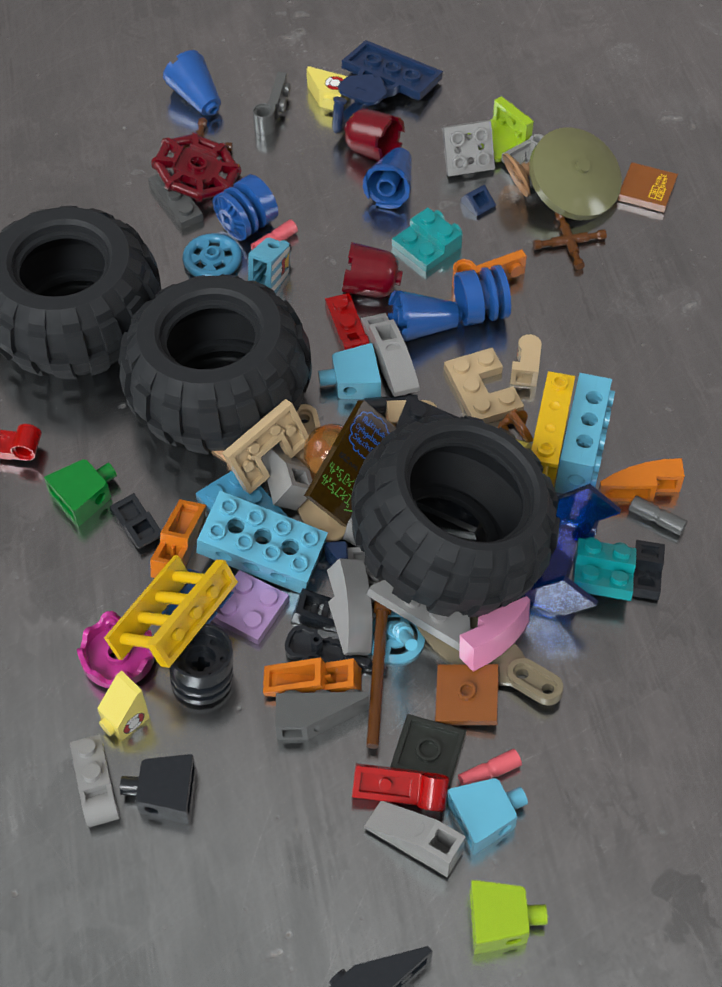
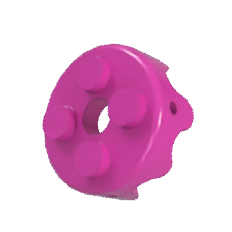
[77,611,155,688]

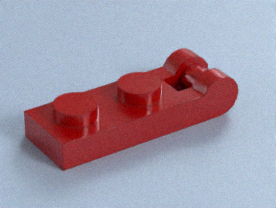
[325,293,370,351]

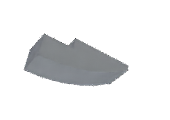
[327,559,372,655]

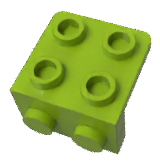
[468,96,534,162]

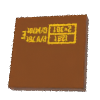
[617,162,678,212]

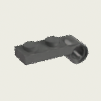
[253,72,291,135]

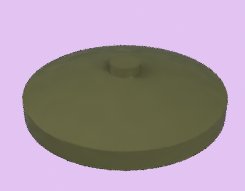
[529,127,622,220]

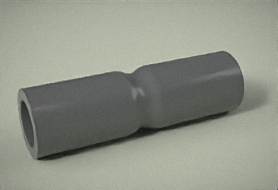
[629,495,688,536]

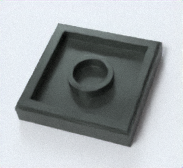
[390,714,467,790]

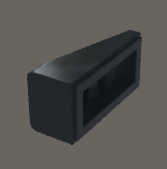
[291,588,337,632]

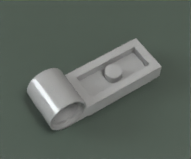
[69,734,120,828]

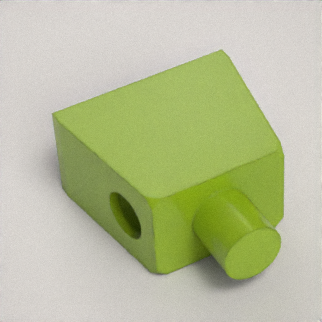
[469,880,548,954]

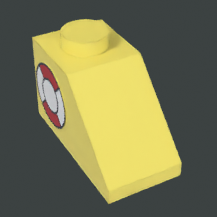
[307,66,349,110]
[97,671,150,742]

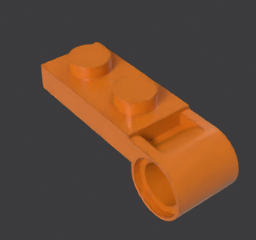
[452,249,527,289]

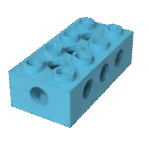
[555,373,615,498]
[197,491,328,593]

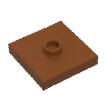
[435,664,499,725]

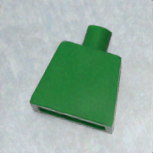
[44,459,117,527]

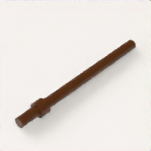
[366,581,391,749]

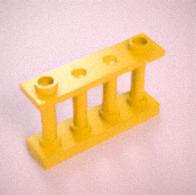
[531,371,575,486]
[104,555,238,668]

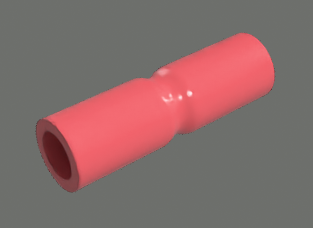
[251,219,298,250]
[458,748,522,786]

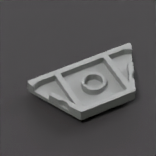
[366,580,470,651]

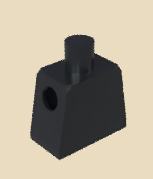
[120,754,196,824]

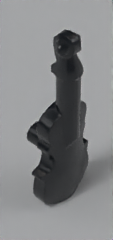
[285,625,388,674]

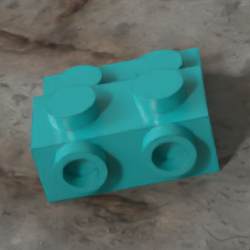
[392,207,463,272]
[572,537,636,601]

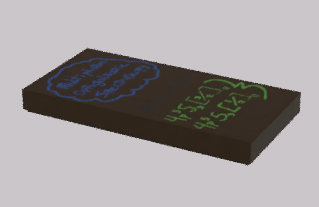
[304,400,397,527]

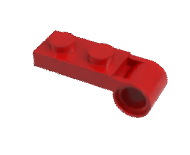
[0,424,42,461]
[352,763,449,811]

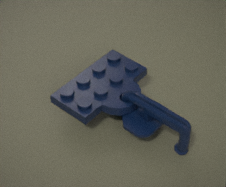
[332,40,443,134]

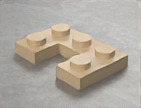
[444,347,524,424]
[222,399,311,494]

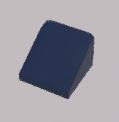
[460,184,497,217]
[324,541,348,566]

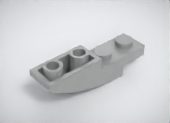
[361,313,420,397]

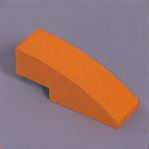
[597,458,685,502]
[150,499,206,578]
[263,657,362,697]

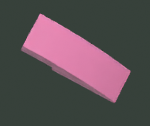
[459,596,530,671]

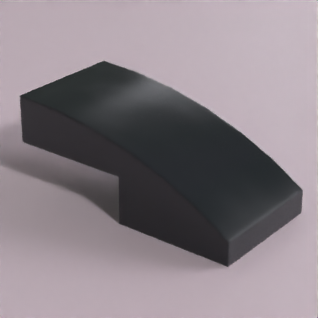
[110,493,161,549]
[632,540,665,600]

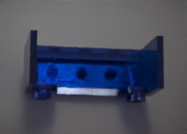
[515,484,621,615]

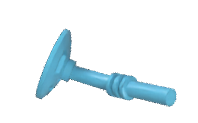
[371,611,425,665]

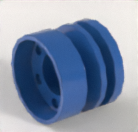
[213,174,278,241]
[453,265,511,326]

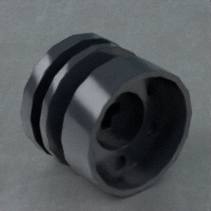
[169,624,233,705]

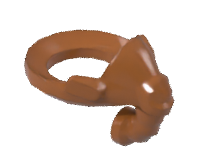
[498,408,533,443]

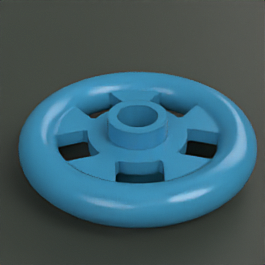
[182,233,242,277]

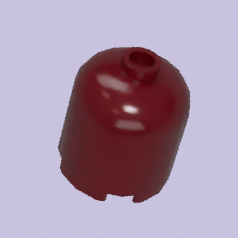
[345,109,405,161]
[342,242,403,298]

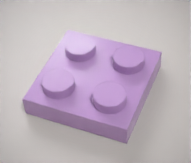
[212,570,289,645]

